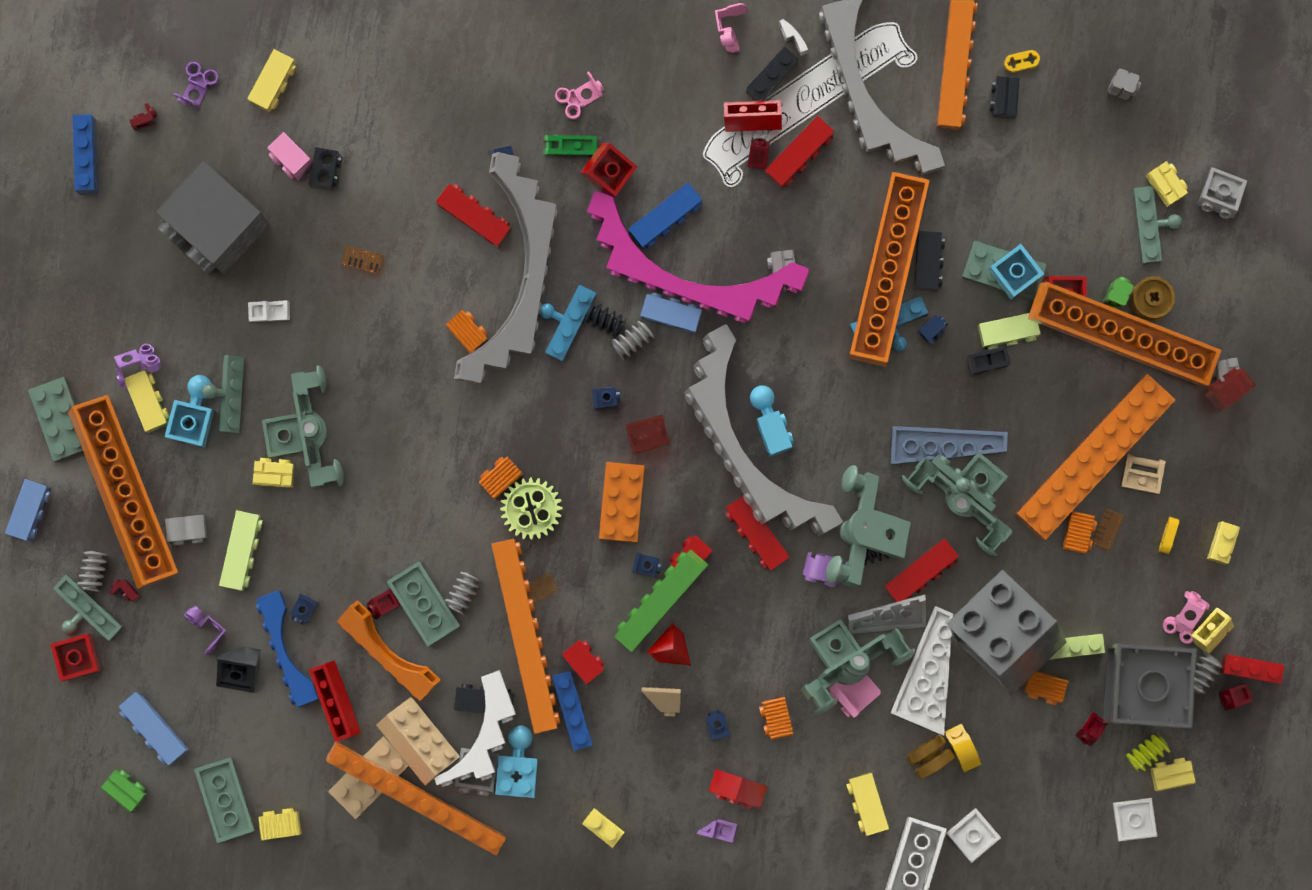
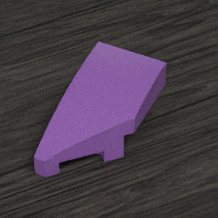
[697,819,739,843]

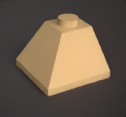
[642,687,681,717]

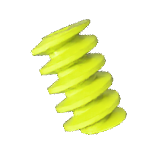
[1126,733,1171,772]

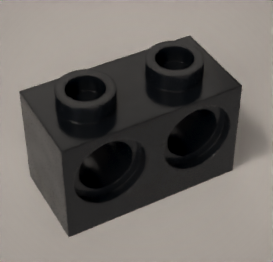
[309,147,342,191]
[967,346,1011,376]

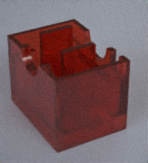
[625,414,670,455]

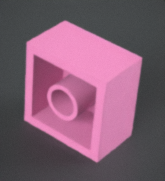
[267,132,313,181]

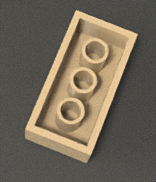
[376,697,460,785]
[328,736,409,819]

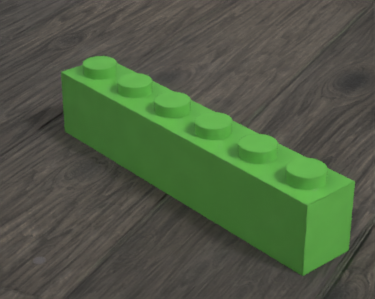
[614,550,708,652]

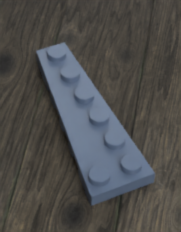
[890,426,1008,465]

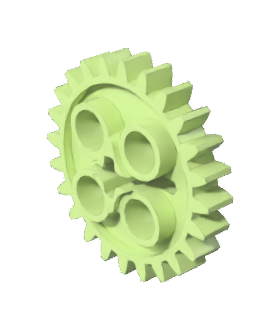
[500,477,563,540]

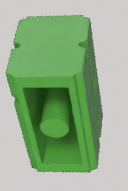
[1103,277,1134,310]
[100,770,147,813]

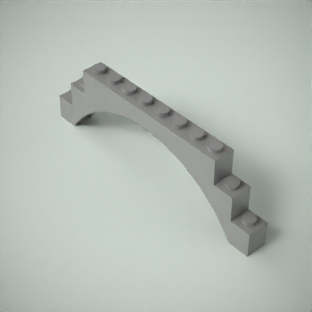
[819,0,945,176]
[454,152,557,384]
[684,324,843,537]

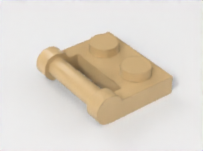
[1121,453,1165,494]

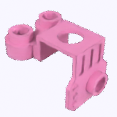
[715,3,749,54]
[555,72,604,120]
[1163,591,1209,644]

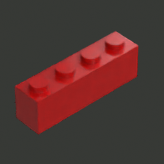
[765,116,834,189]
[436,184,512,248]
[725,496,789,571]
[884,538,959,602]
[309,660,361,742]

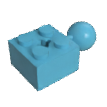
[165,375,215,448]
[750,385,794,458]
[495,725,538,798]

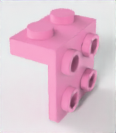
[828,675,881,718]

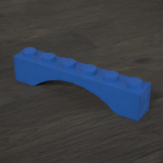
[256,590,320,707]

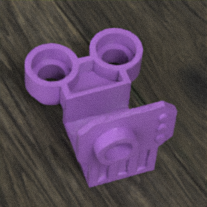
[173,62,219,109]
[114,344,161,391]
[183,606,226,655]

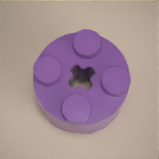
[803,552,845,587]

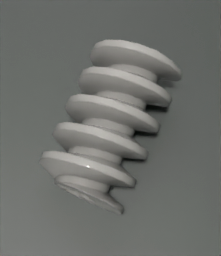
[612,321,655,361]
[77,551,108,592]
[445,572,483,615]
[1194,652,1223,694]

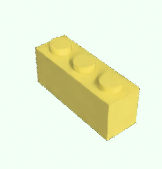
[247,49,297,113]
[124,370,170,433]
[846,773,889,836]

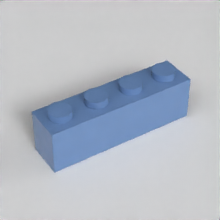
[119,691,189,765]

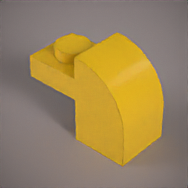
[944,724,981,772]

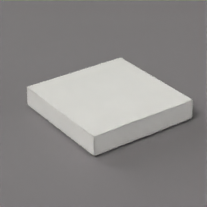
[1113,798,1157,842]
[946,808,1001,863]

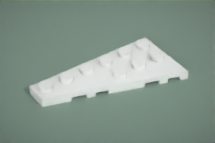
[890,606,953,736]

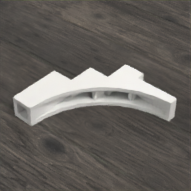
[434,670,516,787]

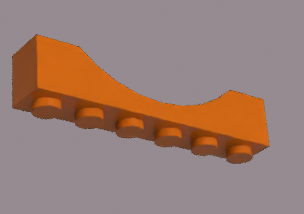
[337,600,441,701]

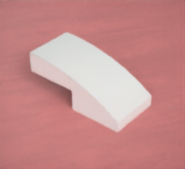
[779,19,808,56]
[248,300,290,322]

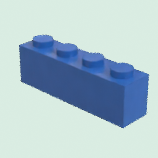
[72,114,98,194]
[628,182,702,250]
[552,671,593,751]

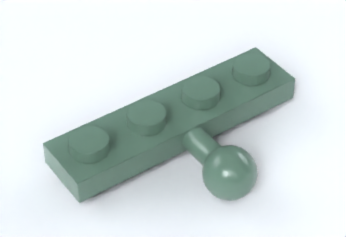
[1134,186,1182,264]
[202,355,244,433]
[932,455,996,511]
[53,574,123,641]

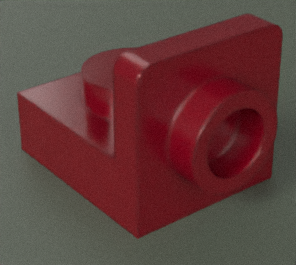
[129,102,158,131]
[747,138,770,170]
[109,579,142,602]
[367,589,400,620]
[1219,683,1254,710]
[1075,712,1108,746]

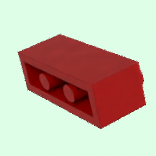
[724,100,782,132]
[1220,654,1285,684]

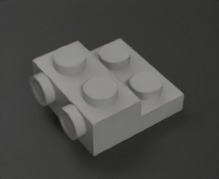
[1197,167,1247,219]
[455,748,499,797]

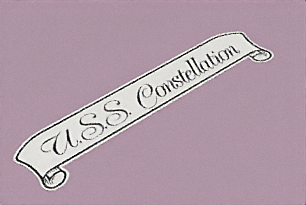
[703,22,917,187]

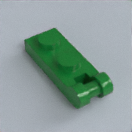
[543,135,597,156]

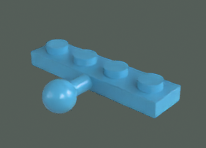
[540,285,596,361]
[850,296,928,351]

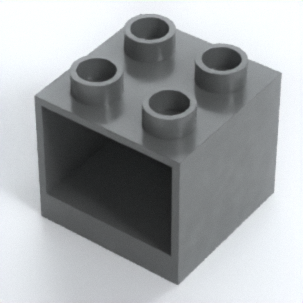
[156,161,270,275]
[946,570,1067,696]
[1103,644,1196,728]

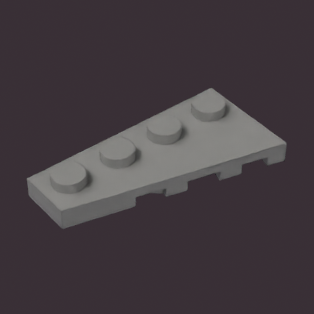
[848,595,926,634]

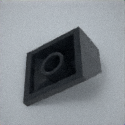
[216,646,261,693]

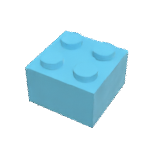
[988,244,1044,300]

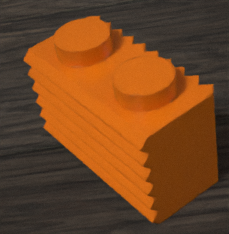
[445,310,488,353]
[479,457,523,500]
[1062,511,1097,554]
[1023,671,1068,706]
[759,697,793,740]

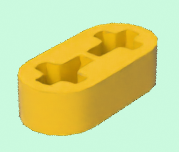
[1004,50,1040,73]
[1159,517,1179,554]

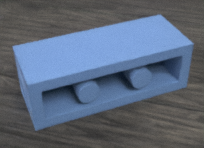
[640,292,702,334]
[5,479,51,542]

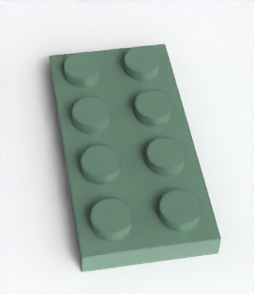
[962,241,1047,301]
[28,377,83,462]
[387,561,460,647]
[194,757,255,843]

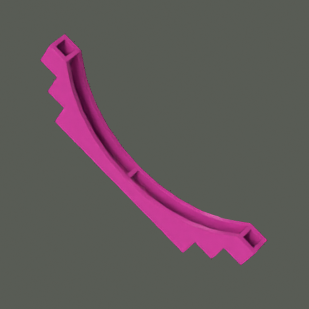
[587,191,811,324]

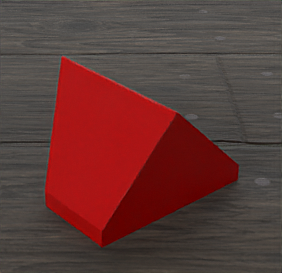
[647,623,691,666]

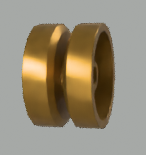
[1129,277,1175,321]
[905,734,955,780]

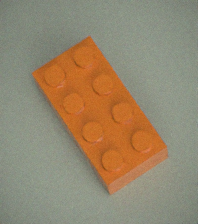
[599,462,645,543]

